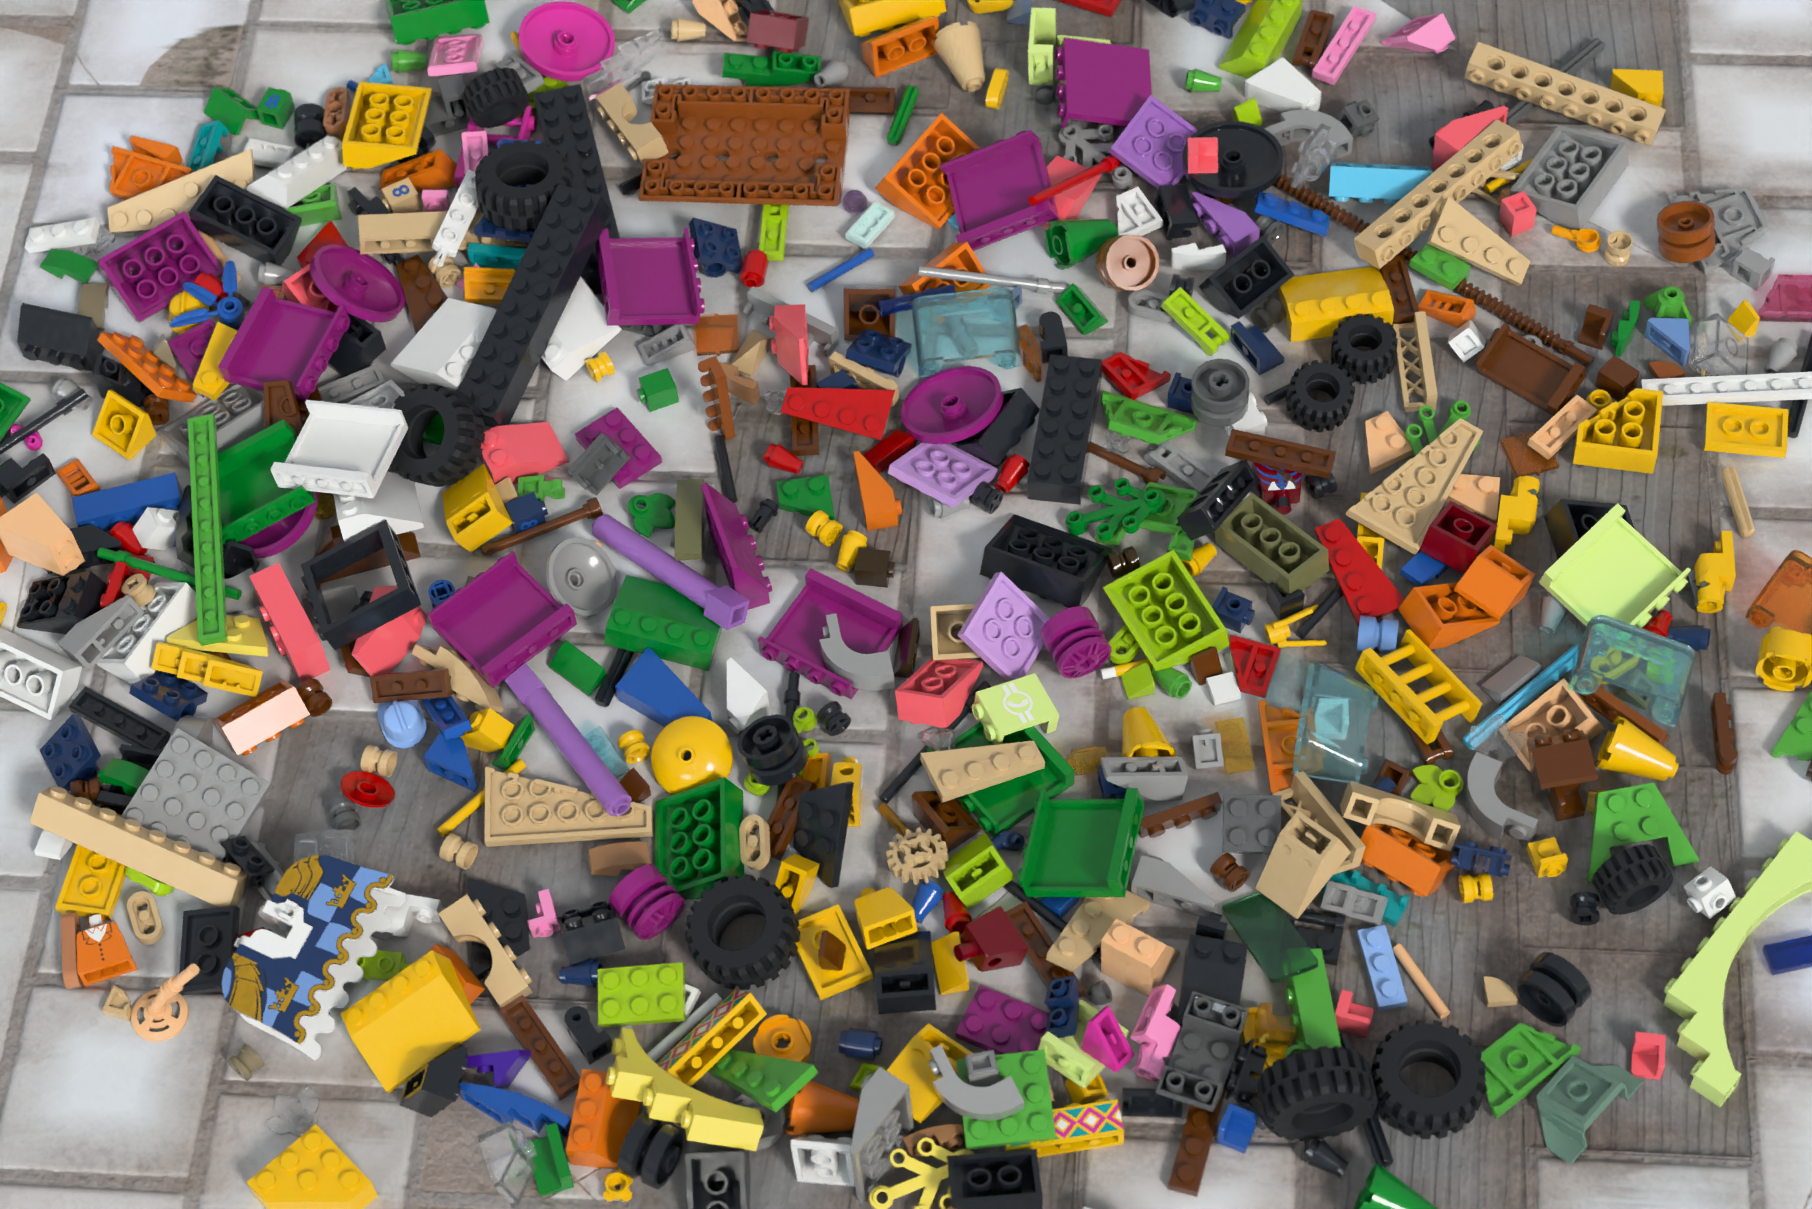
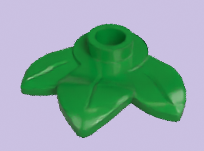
[627,493,675,538]

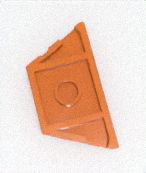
[110,146,194,200]
[1258,700,1324,795]

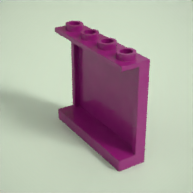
[1055,37,1152,129]
[940,130,1059,251]
[595,228,705,326]
[218,286,350,401]
[428,551,577,688]
[758,568,903,699]

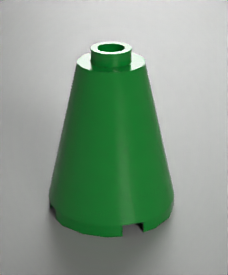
[1045,219,1118,270]
[1354,1164,1438,1209]

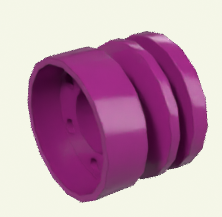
[1040,606,1111,679]
[609,864,685,941]

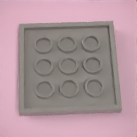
[121,728,272,863]

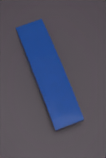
[459,1082,572,1138]

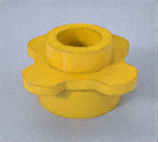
[603,1172,633,1202]

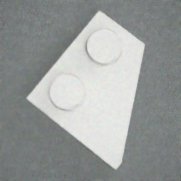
[1116,187,1163,236]

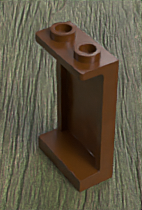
[1475,323,1587,416]

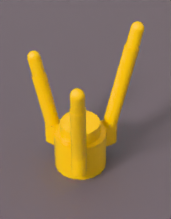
[1264,604,1327,649]

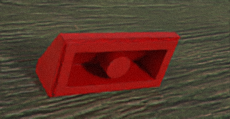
[863,429,914,474]

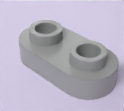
[1128,290,1174,323]

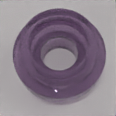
[843,190,868,214]

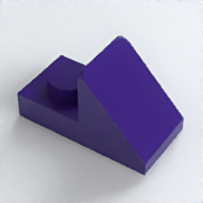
[465,1050,531,1088]

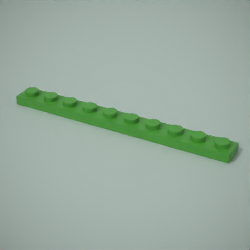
[188,414,228,646]

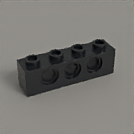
[1177,459,1259,541]

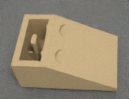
[1255,810,1351,919]

